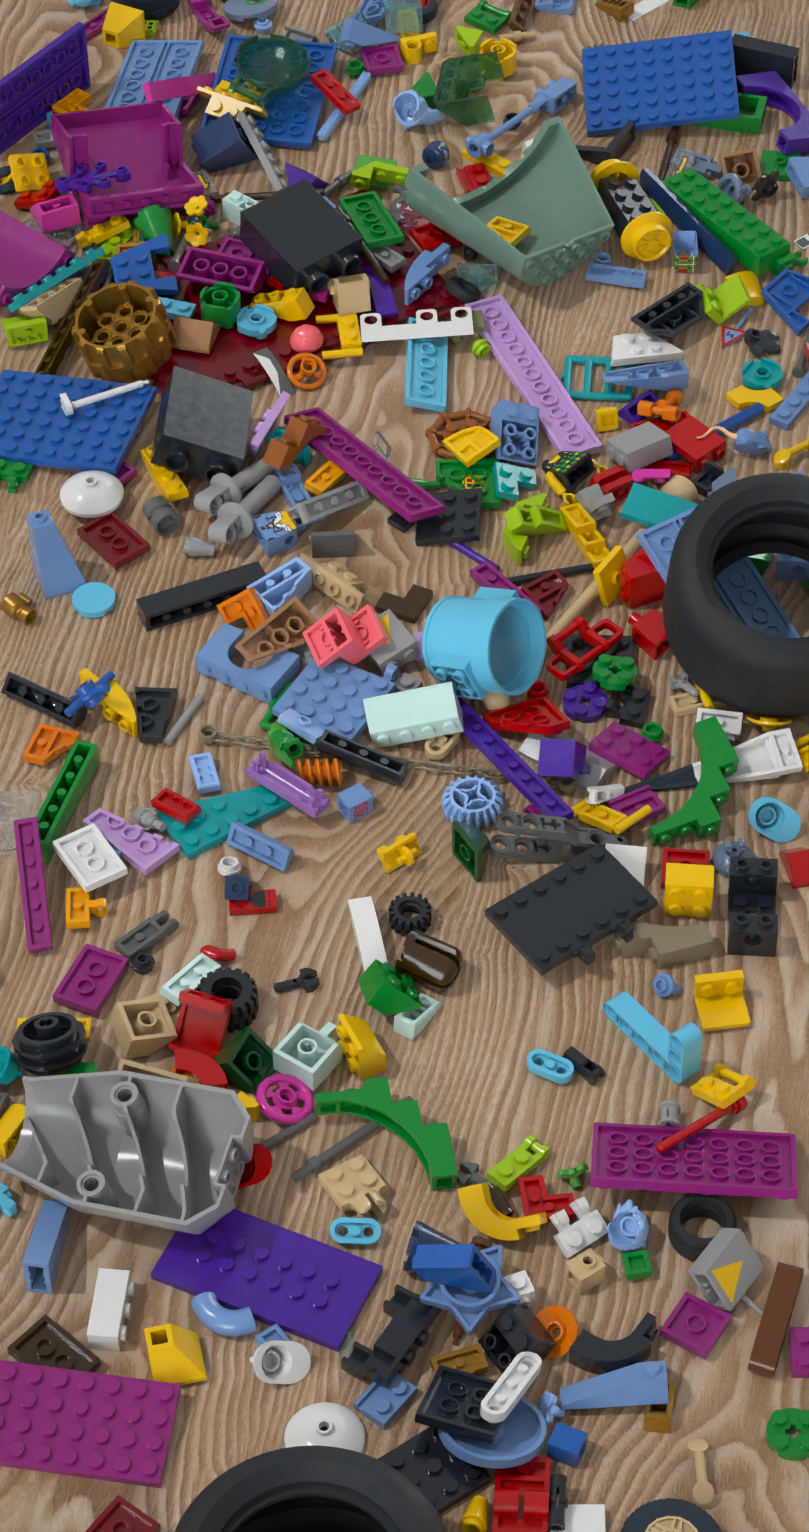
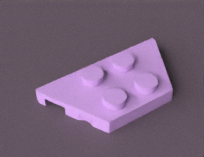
[247,391,290,459]

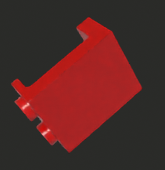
[665,415,726,474]
[167,988,233,1060]

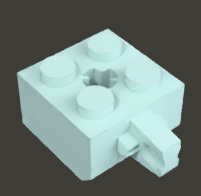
[273,1022,343,1092]

